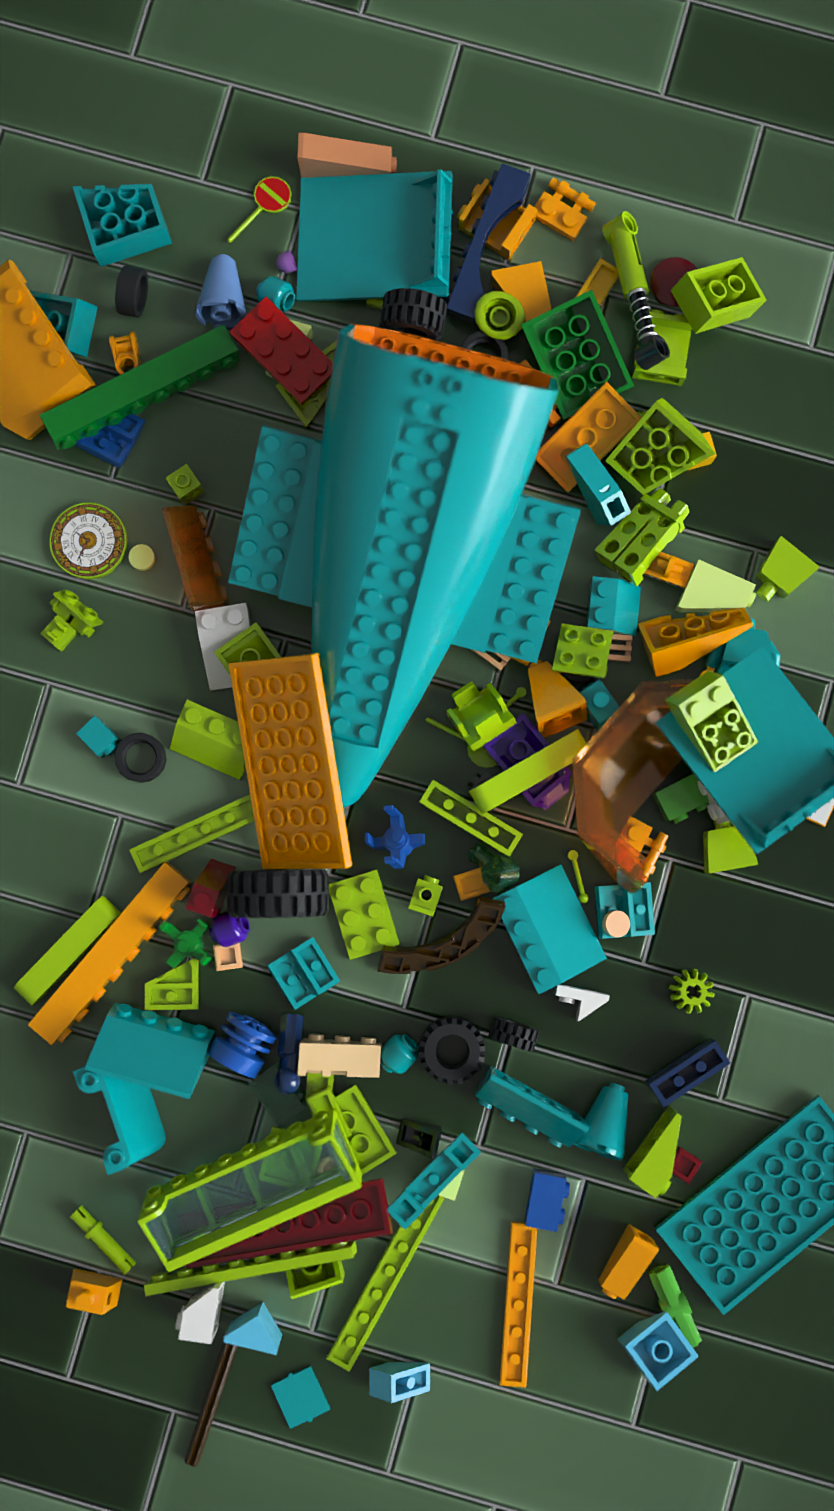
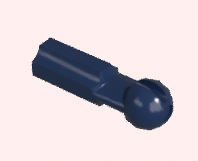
[274,1013,303,1094]

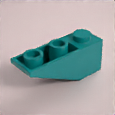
[565,443,631,526]

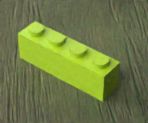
[419,780,523,857]

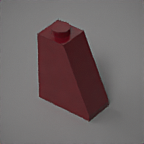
[185,858,236,917]

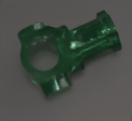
[468,842,520,894]

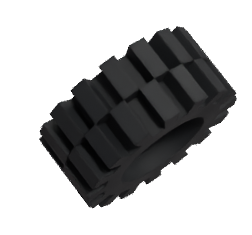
[488,1016,540,1052]

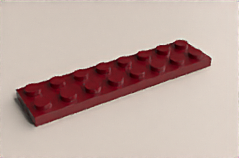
[178,1178,393,1269]

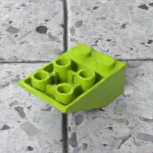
[665,671,758,772]

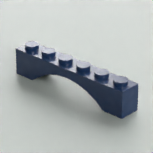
[445,163,531,325]

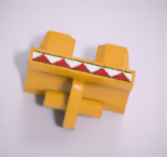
[643,552,694,589]

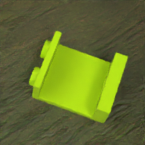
[632,310,692,386]

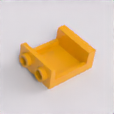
[457,178,538,261]

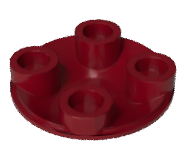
[650,257,697,307]

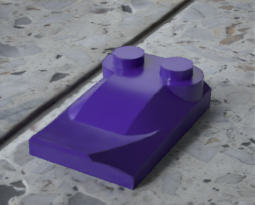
[482,713,573,810]

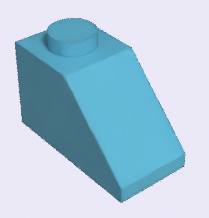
[369,1362,430,1403]

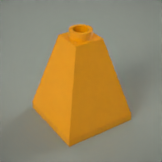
[528,660,587,738]

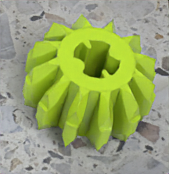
[669,969,715,1014]

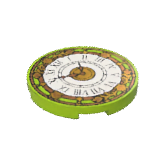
[50,503,128,580]

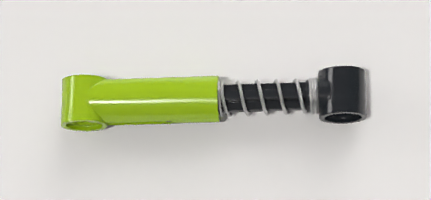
[602,211,670,370]

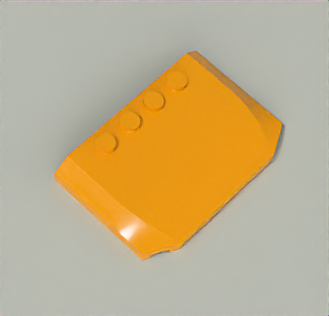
[0,259,96,440]

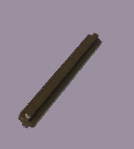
[184,1342,237,1467]

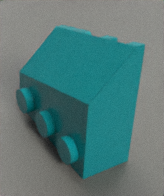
[72,184,172,267]

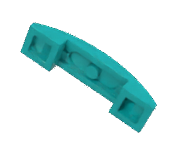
[388,1132,481,1230]

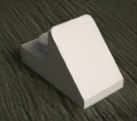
[554,984,610,1021]

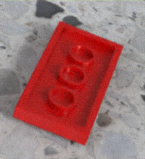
[229,297,333,406]

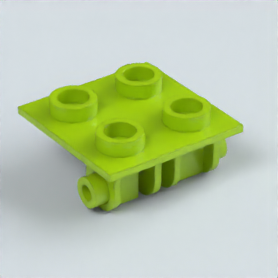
[552,624,613,678]

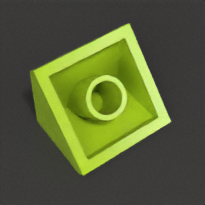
[286,1244,345,1299]

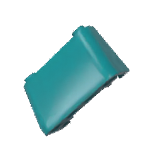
[73,1065,166,1175]

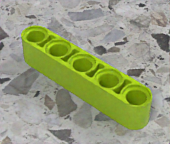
[469,729,591,814]
[14,895,121,1007]

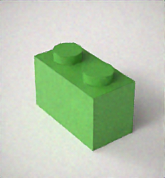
[652,774,710,824]

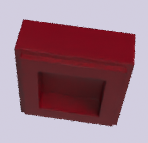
[672,1146,703,1184]

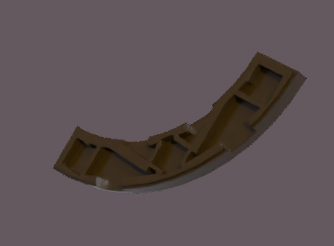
[377,896,506,974]

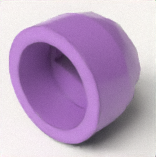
[276,250,297,273]

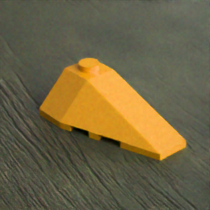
[638,608,753,677]

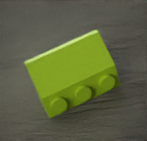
[170,700,246,780]

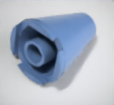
[195,254,247,330]

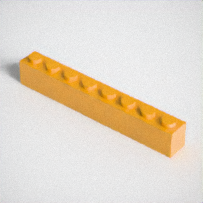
[28,862,192,1045]

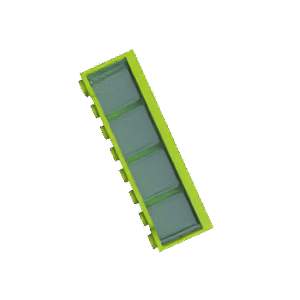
[137,1109,362,1272]

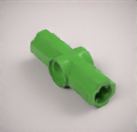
[648,1264,702,1348]

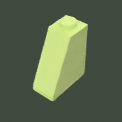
[674,560,756,613]

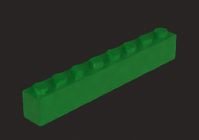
[40,324,240,450]

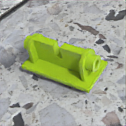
[50,589,104,638]

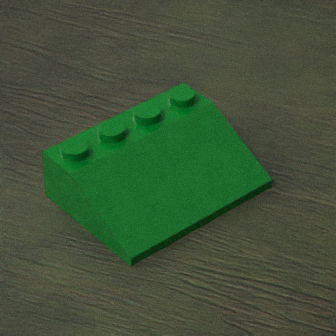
[521,290,634,420]

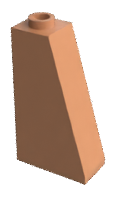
[298,133,397,178]

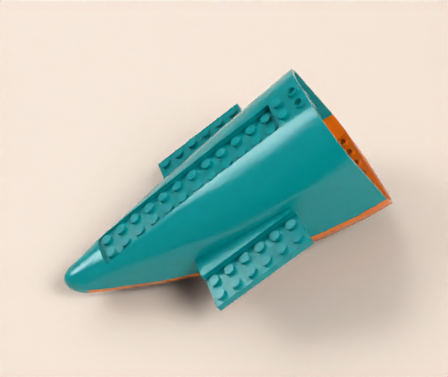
[228,324,581,808]

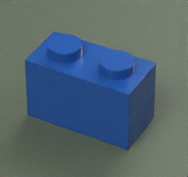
[524,1168,570,1232]

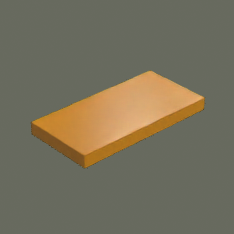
[536,382,641,492]

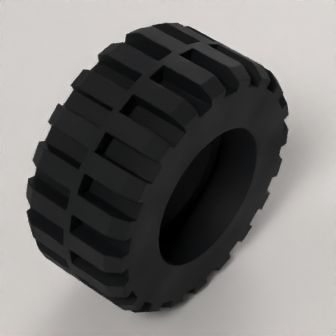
[227,869,329,918]

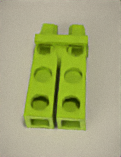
[594,488,689,587]

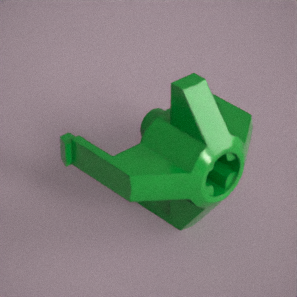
[158,919,212,969]

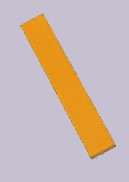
[499,1221,537,1388]

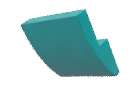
[595,882,655,939]
[266,937,340,1011]

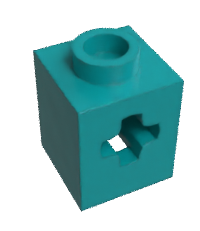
[76,716,121,758]

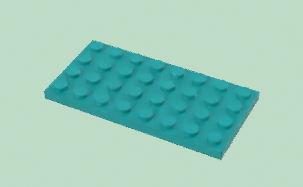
[655,1095,834,1315]

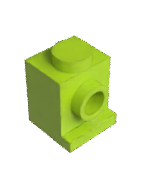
[408,875,443,916]

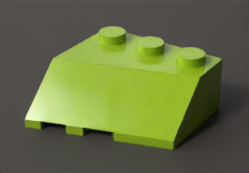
[605,398,716,495]

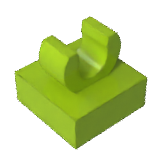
[40,614,78,652]

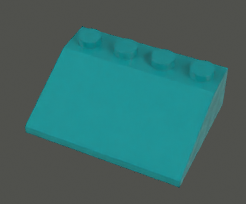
[491,865,607,994]
[85,1003,215,1099]
[474,1065,589,1148]

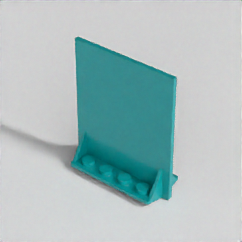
[296,169,454,302]
[656,646,834,854]

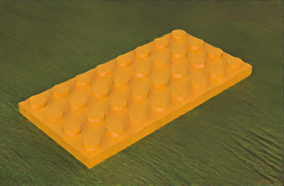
[228,653,352,869]

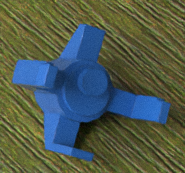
[365,805,425,869]

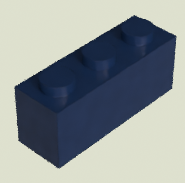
[645,1038,730,1107]

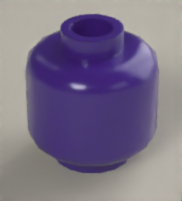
[209,911,250,948]

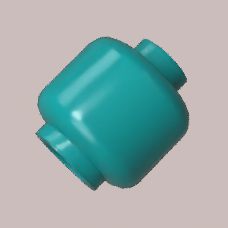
[256,276,295,313]
[380,1034,418,1074]

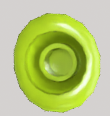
[474,291,525,340]

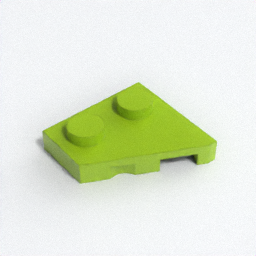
[145,958,199,1010]

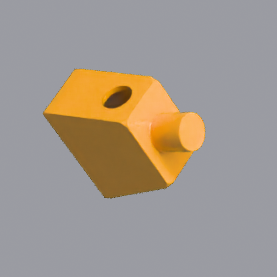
[66,1268,123,1314]

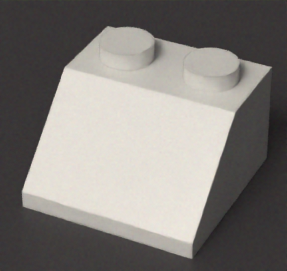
[176,1282,225,1344]

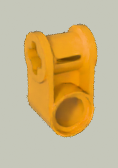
[109,331,141,376]

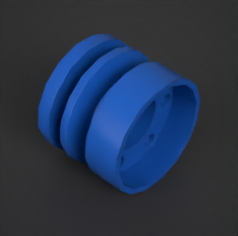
[207,1011,278,1078]

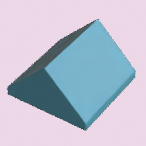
[223,1302,282,1355]

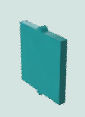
[271,1365,330,1429]

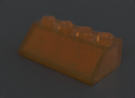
[162,506,229,614]

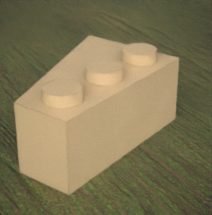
[298,1034,382,1078]

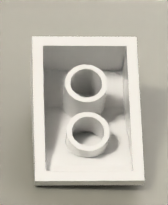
[195,603,252,691]

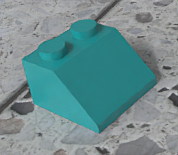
[585,576,641,637]

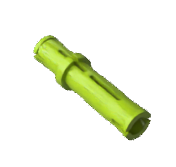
[69,1205,136,1275]

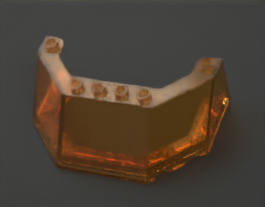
[572,679,694,895]

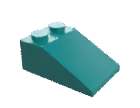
[29,290,98,357]

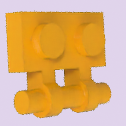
[535,177,596,242]
[605,816,669,882]

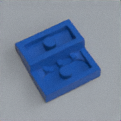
[75,414,145,469]

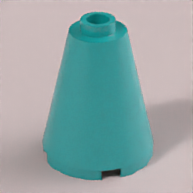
[573,1083,629,1161]

